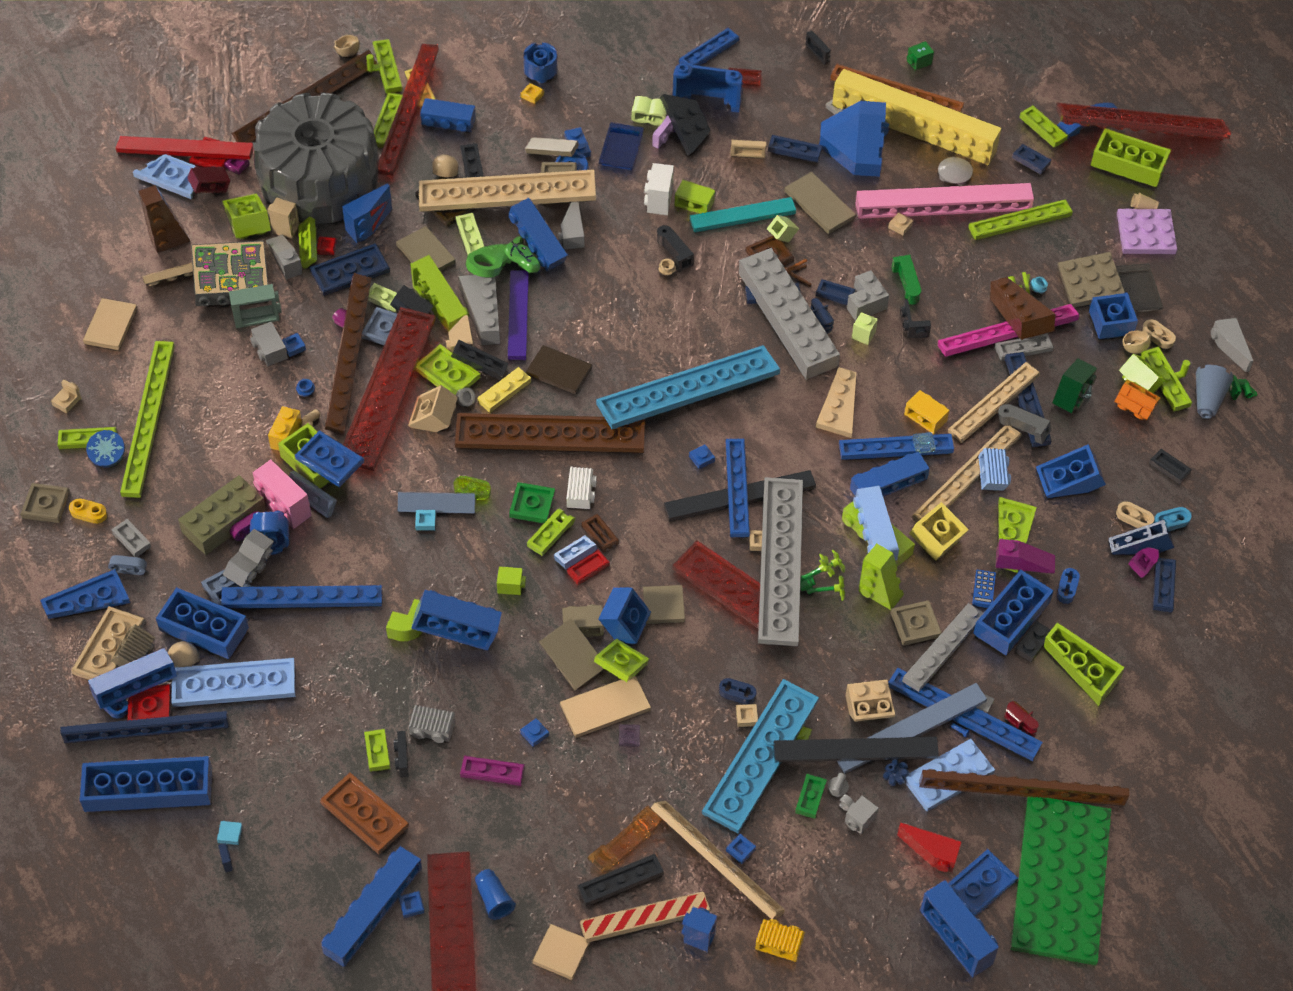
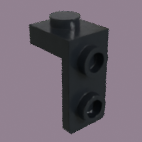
[900,299,931,338]

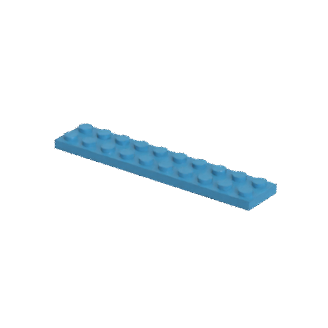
[596,345,780,429]

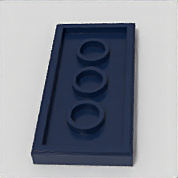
[310,243,390,296]

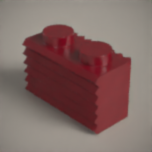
[187,166,231,194]

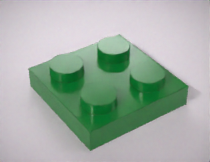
[509,482,555,523]

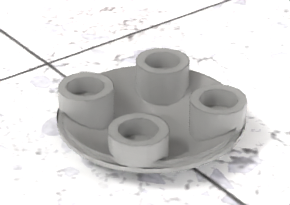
[938,157,973,186]

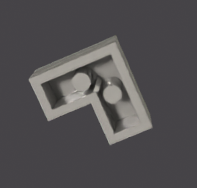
[847,270,889,321]
[222,529,274,587]

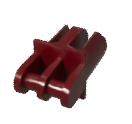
[1004,701,1039,738]

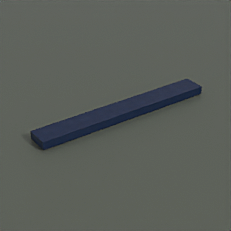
[60,711,230,743]

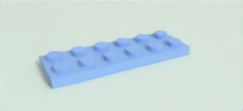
[172,658,296,707]

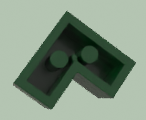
[1052,358,1097,413]

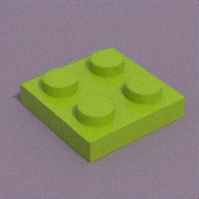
[594,639,649,682]

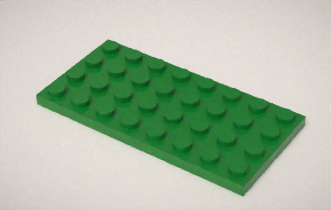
[1010,797,1111,966]

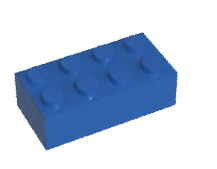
[973,570,1054,655]
[156,587,249,659]
[411,590,502,651]
[920,880,999,978]

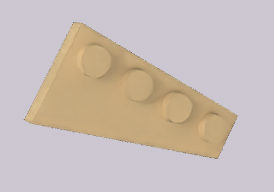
[816,367,856,438]

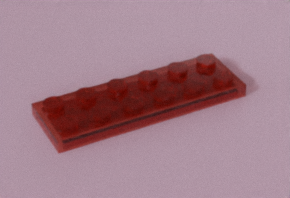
[672,540,760,628]

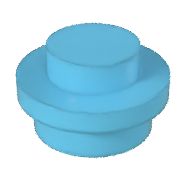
[1030,276,1048,294]

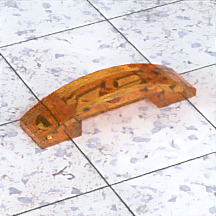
[587,805,662,873]

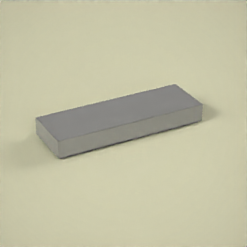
[995,333,1054,361]

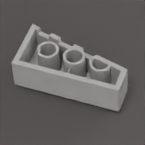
[459,275,500,345]

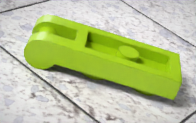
[527,508,575,556]

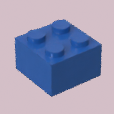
[1089,293,1138,339]
[599,587,651,644]

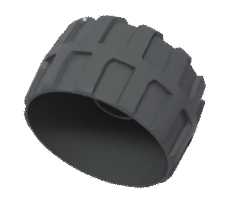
[253,93,379,225]

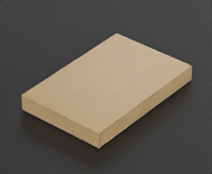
[83,298,137,350]

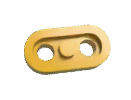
[69,499,107,524]

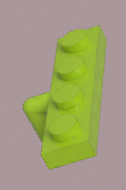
[367,39,402,94]
[1141,347,1192,411]

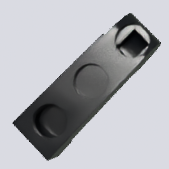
[657,225,694,272]

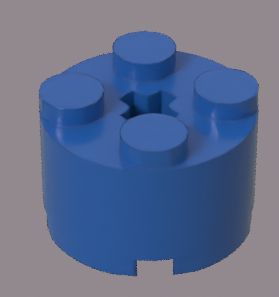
[524,43,558,83]
[250,511,289,555]

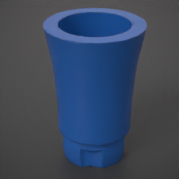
[475,869,516,920]

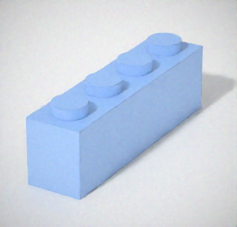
[853,486,899,560]

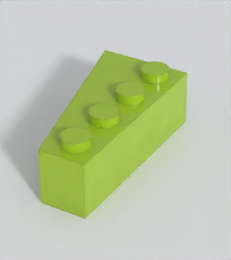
[411,255,469,332]
[1044,623,1125,706]

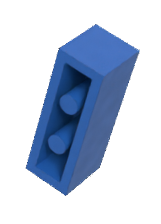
[420,98,476,132]

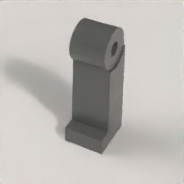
[998,404,1051,444]

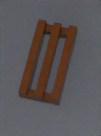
[581,513,619,553]

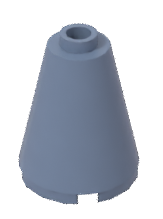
[1196,365,1234,419]

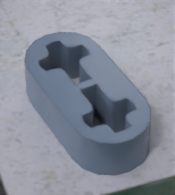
[108,555,147,575]

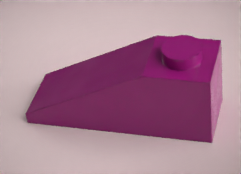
[996,539,1055,574]

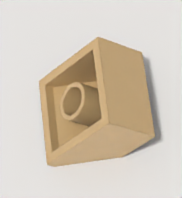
[408,385,458,432]

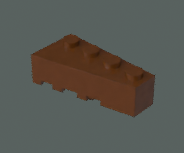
[138,185,190,253]
[990,277,1056,340]

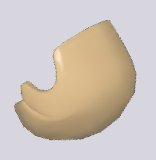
[334,35,360,57]
[432,154,458,177]
[1122,330,1151,354]
[168,641,200,668]

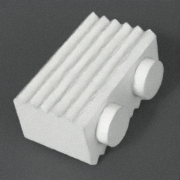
[567,467,597,509]

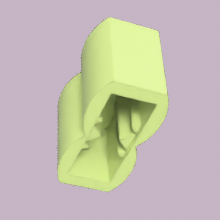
[631,96,667,126]

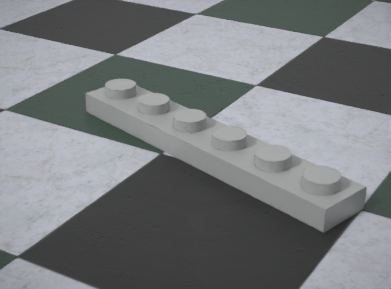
[902,603,983,692]

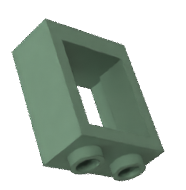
[229,284,282,328]

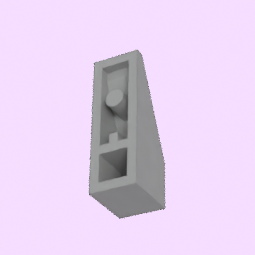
[558,202,585,250]
[266,235,303,280]
[1211,318,1253,372]

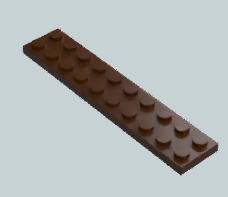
[455,413,645,453]

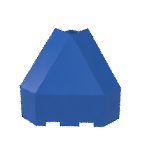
[819,101,886,177]

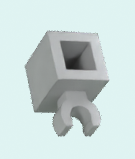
[839,794,878,834]

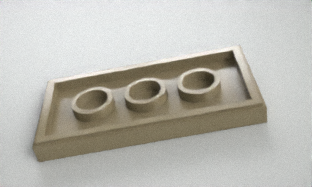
[784,172,856,234]

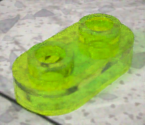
[453,475,491,500]

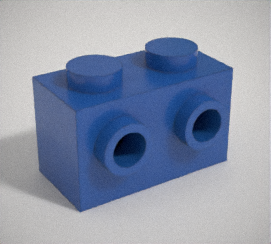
[682,907,717,952]

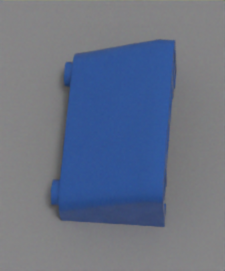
[673,64,743,113]

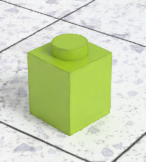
[497,566,526,595]

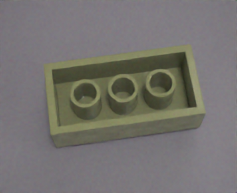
[178,475,266,555]

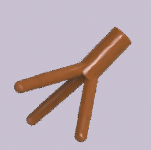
[784,259,812,286]

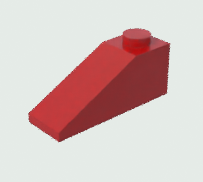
[897,822,961,872]

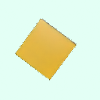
[521,83,544,104]

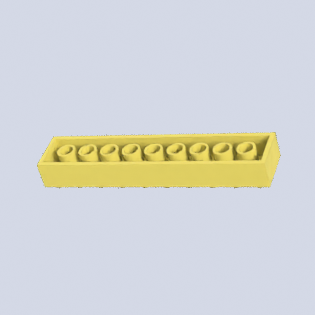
[832,69,1001,165]

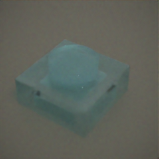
[912,432,936,453]

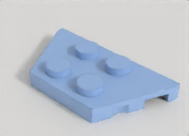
[133,154,195,199]

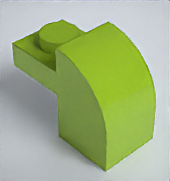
[386,599,422,641]

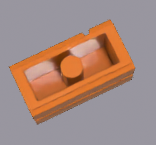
[1114,380,1161,420]

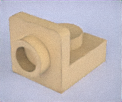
[51,380,81,413]

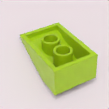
[223,193,271,239]

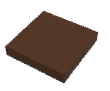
[745,235,794,266]

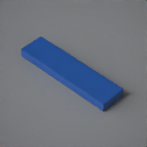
[679,28,739,66]

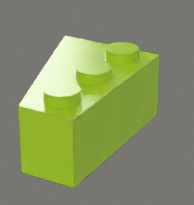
[858,543,904,610]

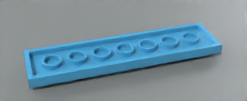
[702,679,819,834]

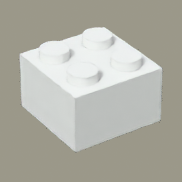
[644,163,674,215]

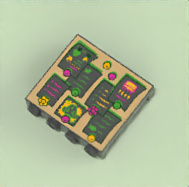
[191,241,269,306]

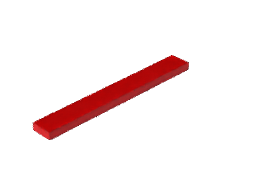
[116,136,253,160]

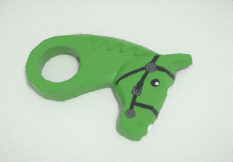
[466,236,540,277]

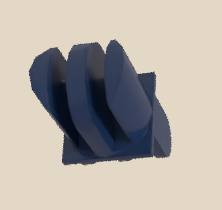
[810,298,834,334]

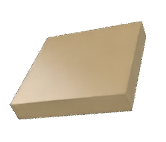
[533,924,590,980]

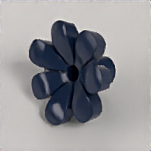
[883,760,909,786]

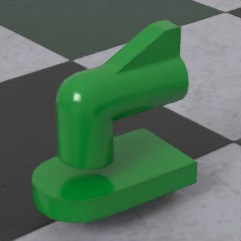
[1229,375,1258,400]

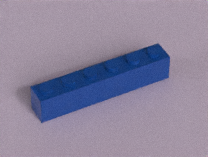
[322,846,422,967]

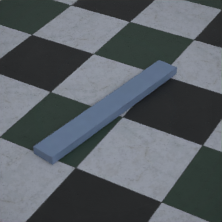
[837,683,987,774]

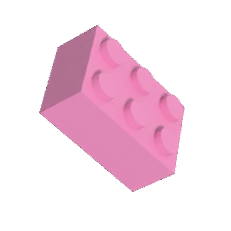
[252,460,311,529]

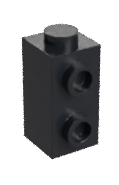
[390,285,433,323]

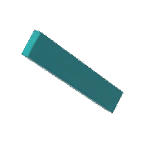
[690,197,796,233]

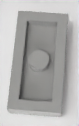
[111,519,151,557]

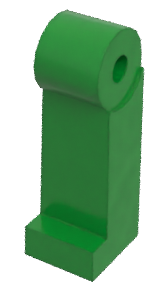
[891,255,921,305]

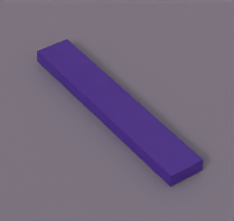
[508,271,529,360]

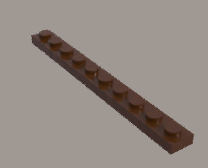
[231,50,377,143]
[324,273,372,434]
[919,769,1130,806]

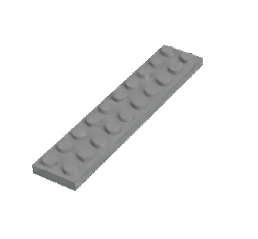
[758,477,803,646]

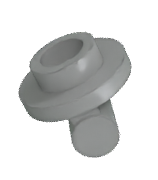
[828,773,849,797]

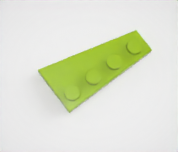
[998,497,1037,573]

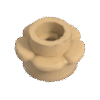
[658,259,676,275]

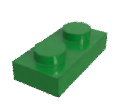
[795,774,827,819]

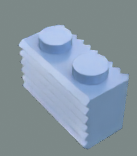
[978,448,1011,491]

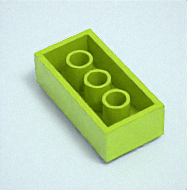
[1090,128,1171,187]

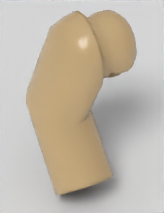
[301,409,321,428]

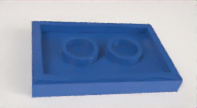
[295,430,364,487]
[948,849,1018,918]

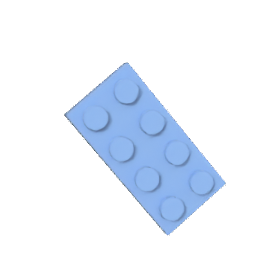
[904,739,995,812]

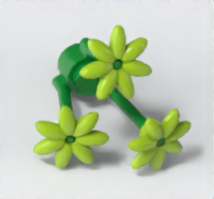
[800,550,845,601]

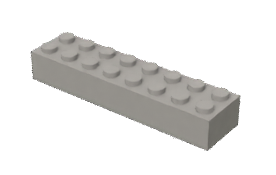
[739,248,840,380]

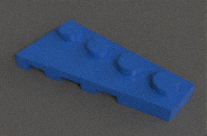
[40,569,130,619]

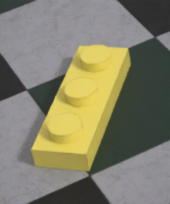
[477,367,531,413]

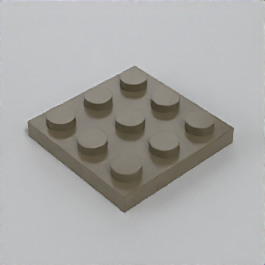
[1058,252,1125,307]

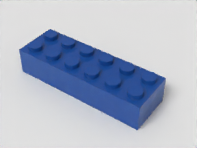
[80,756,212,812]

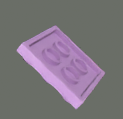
[1117,209,1177,254]

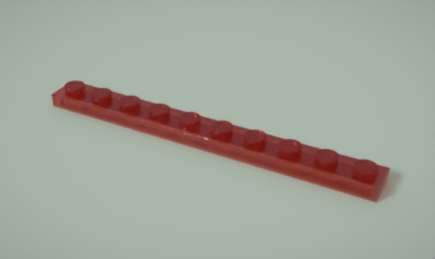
[378,44,439,176]

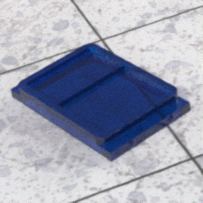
[598,122,644,170]

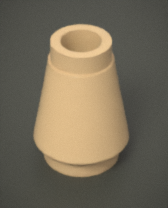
[1131,193,1159,209]

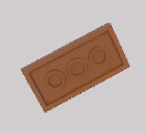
[320,773,409,855]

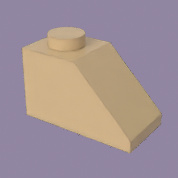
[446,315,473,352]

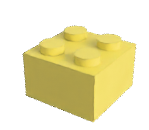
[909,502,969,561]

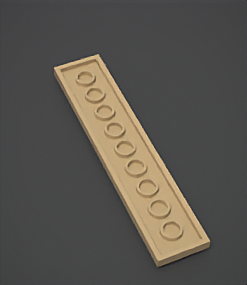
[419,170,596,212]

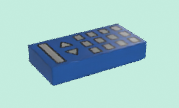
[972,569,996,608]

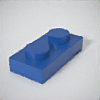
[564,127,591,157]

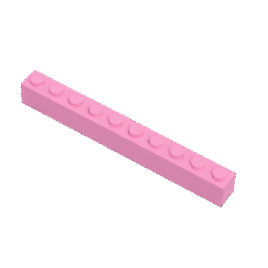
[855,183,1034,219]

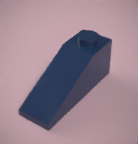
[1109,520,1175,555]

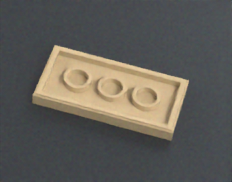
[71,606,146,680]
[560,676,651,738]

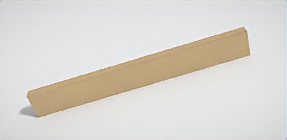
[912,426,1022,522]
[651,801,785,919]

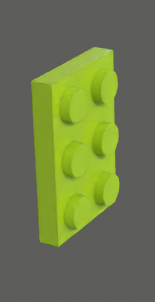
[414,344,481,395]

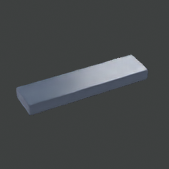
[398,492,475,513]

